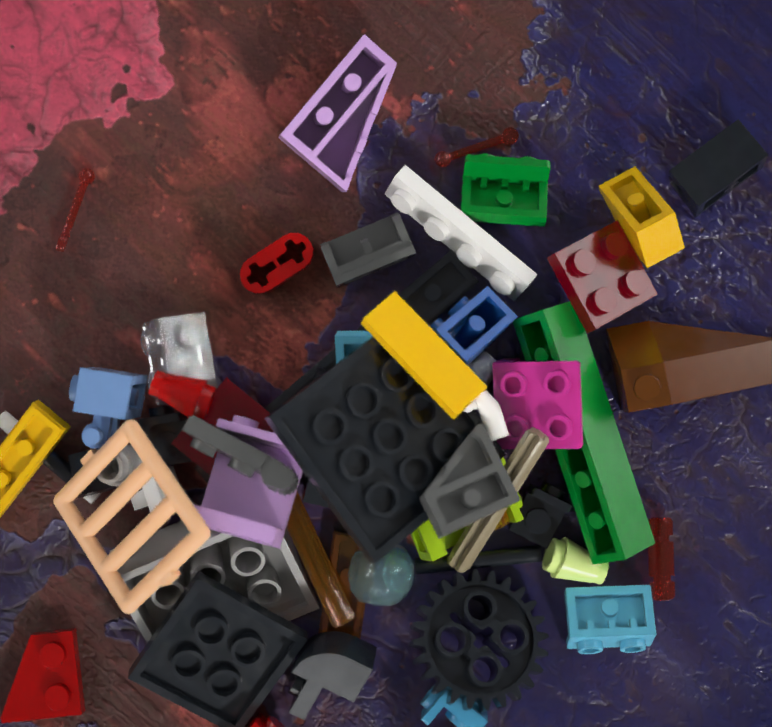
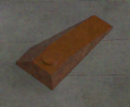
[606,321,772,413]

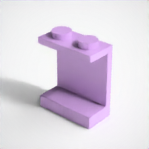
[193,415,303,549]

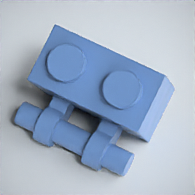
[69,367,148,449]

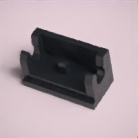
[669,119,768,218]

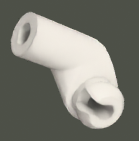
[464,390,509,441]

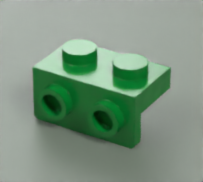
[461,153,551,227]

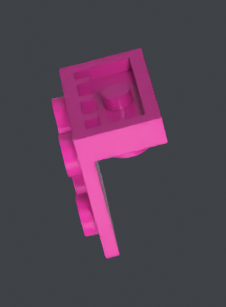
[492,358,583,449]

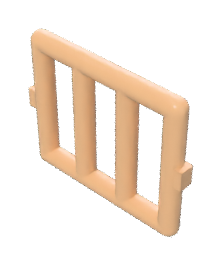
[53,419,211,614]

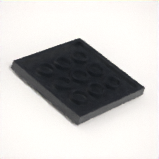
[265,336,506,563]

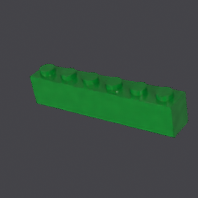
[513,301,655,565]

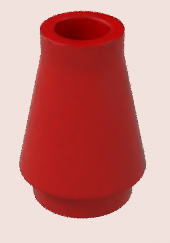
[148,370,217,420]

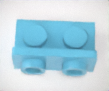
[564,585,656,654]

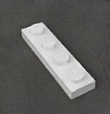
[385,165,538,301]

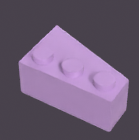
[278,34,397,192]

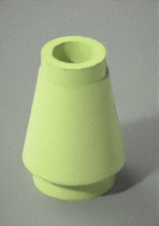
[542,537,609,585]

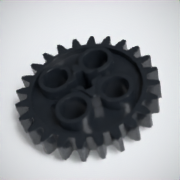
[409,569,549,712]

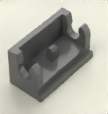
[320,212,416,288]

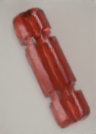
[648,517,675,601]

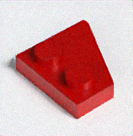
[0,628,85,724]

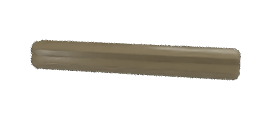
[447,427,549,573]

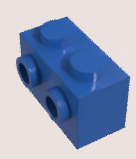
[429,286,518,366]

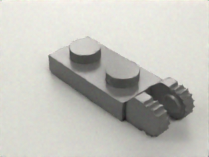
[182,416,300,496]

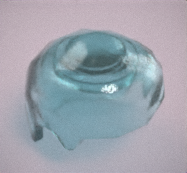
[348,544,415,606]

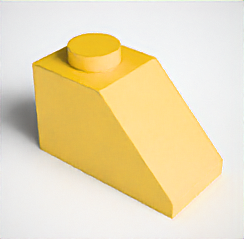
[598,166,685,268]

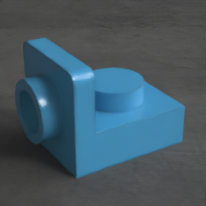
[420,686,488,727]

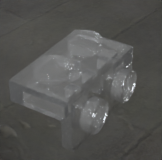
[141,312,218,406]

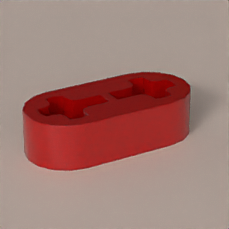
[240,233,314,294]

